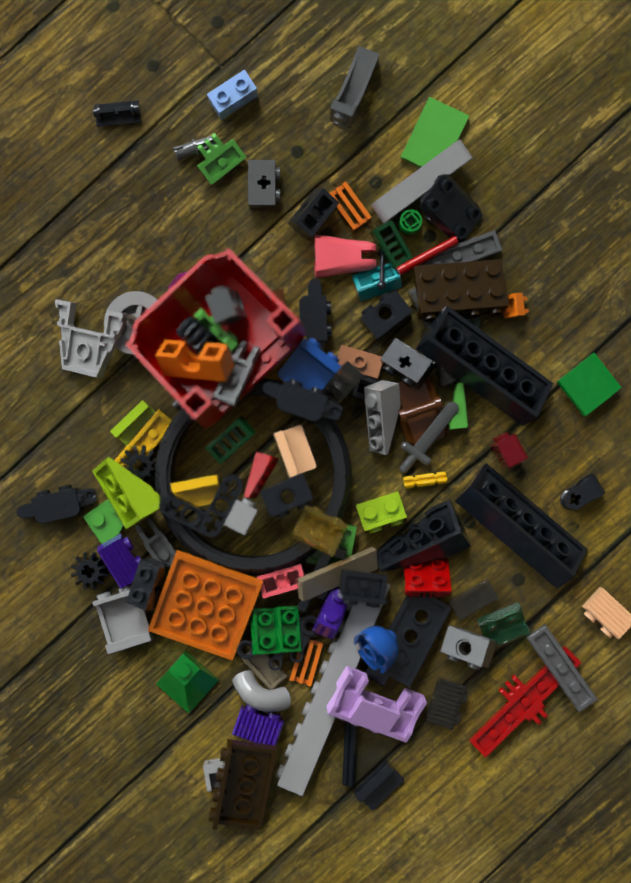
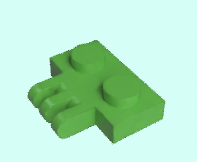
[197,133,247,185]

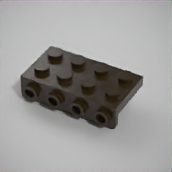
[413,259,509,322]
[209,739,277,830]

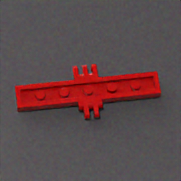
[469,646,581,758]

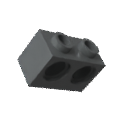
[205,286,248,325]

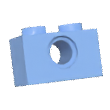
[207,70,258,120]

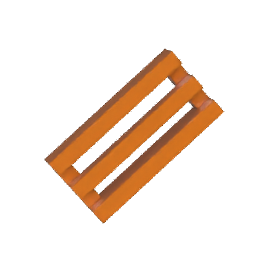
[330,181,372,231]
[290,638,323,686]

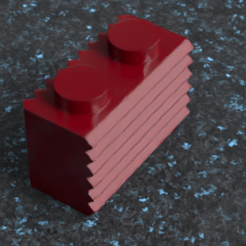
[490,432,528,467]

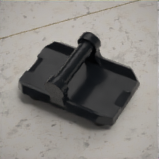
[420,174,483,242]

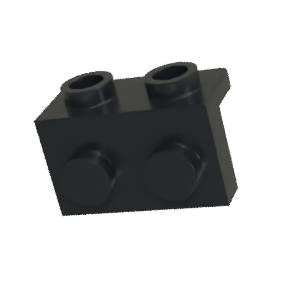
[338,569,388,608]

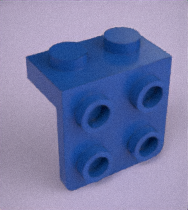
[278,337,341,390]

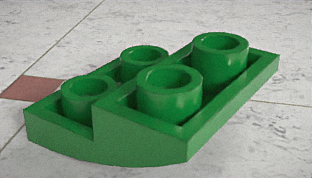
[557,353,622,417]
[250,606,302,655]

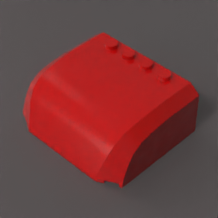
[126,248,307,429]

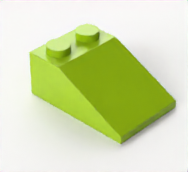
[92,457,161,529]

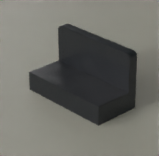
[354,760,404,810]

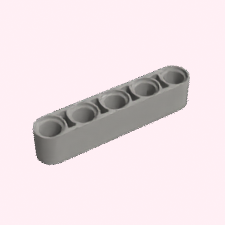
[371,139,473,224]

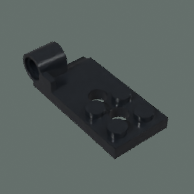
[364,592,452,688]

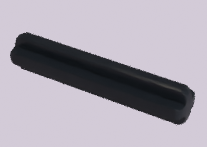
[342,721,357,786]

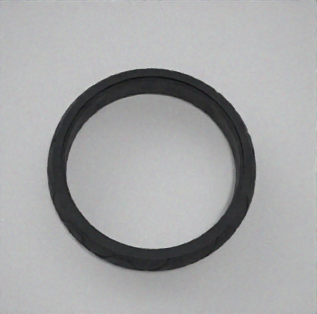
[155,378,352,575]

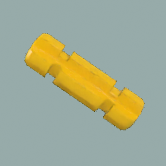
[403,472,447,489]

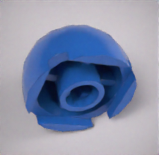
[354,626,399,673]

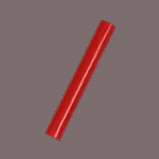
[396,236,459,276]

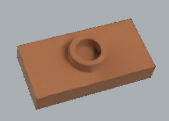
[337,345,382,379]

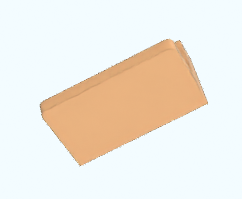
[274,425,317,477]

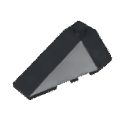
[377,499,471,572]

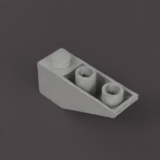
[364,380,401,455]

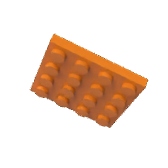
[148,550,263,661]

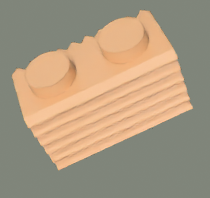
[582,587,631,639]

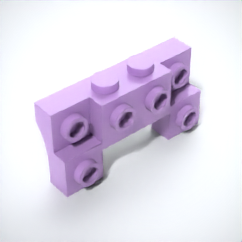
[326,666,427,742]

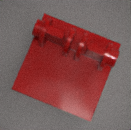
[404,559,452,598]

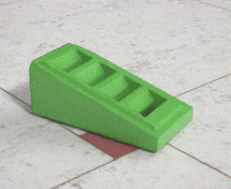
[448,383,468,430]

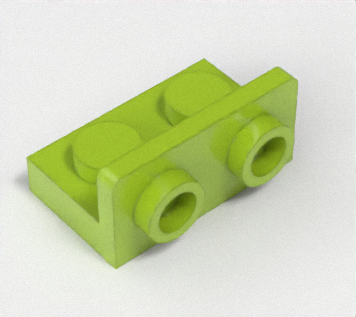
[356,491,407,534]

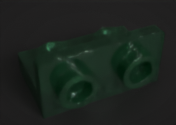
[477,602,531,649]

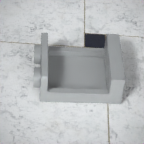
[92,585,154,654]

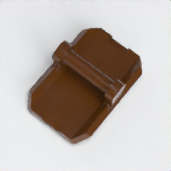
[398,377,449,446]

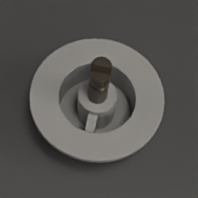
[104,291,157,355]

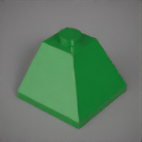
[156,650,219,713]

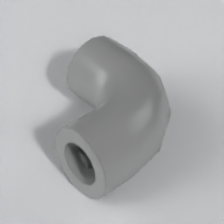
[232,670,291,712]

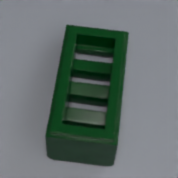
[370,219,413,270]
[206,416,257,465]

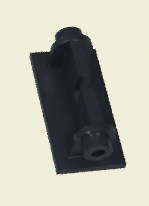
[93,100,141,127]

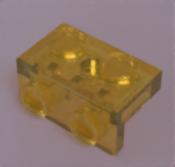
[291,506,348,557]

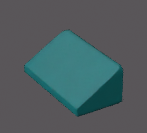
[352,263,402,301]

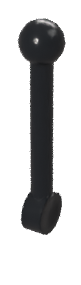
[377,249,386,290]

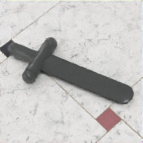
[400,402,459,473]

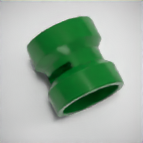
[399,210,422,236]

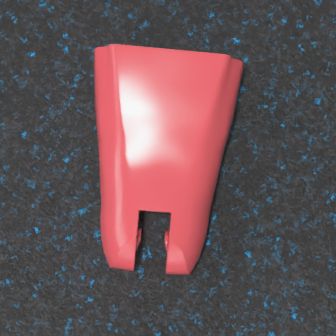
[314,235,377,278]

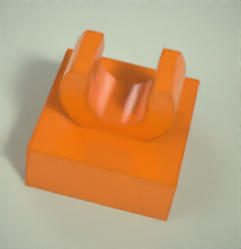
[503,293,529,319]

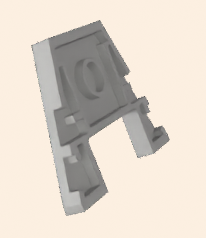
[55,299,129,378]

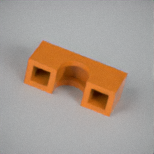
[156,340,235,382]

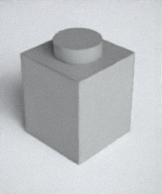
[224,497,259,535]

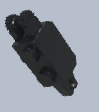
[299,278,331,352]
[262,379,343,422]
[16,484,98,524]

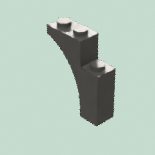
[330,46,379,129]

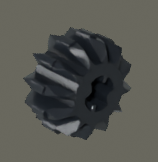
[176,317,217,354]
[120,445,157,483]
[71,552,109,590]

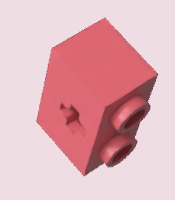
[257,562,305,598]

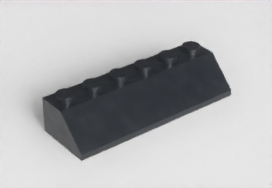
[416,305,554,426]
[455,463,588,589]

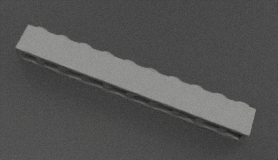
[275,583,390,796]

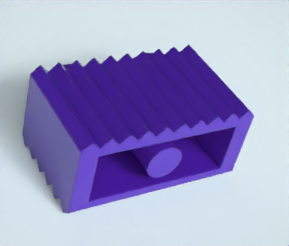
[97,533,142,589]
[313,586,348,639]
[232,704,284,745]

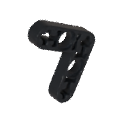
[159,474,243,537]

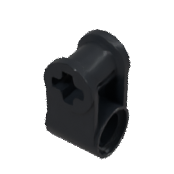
[560,473,606,510]

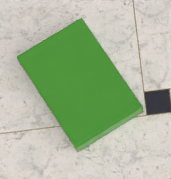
[400,97,469,168]

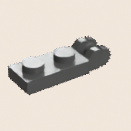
[213,340,261,407]
[135,516,176,566]

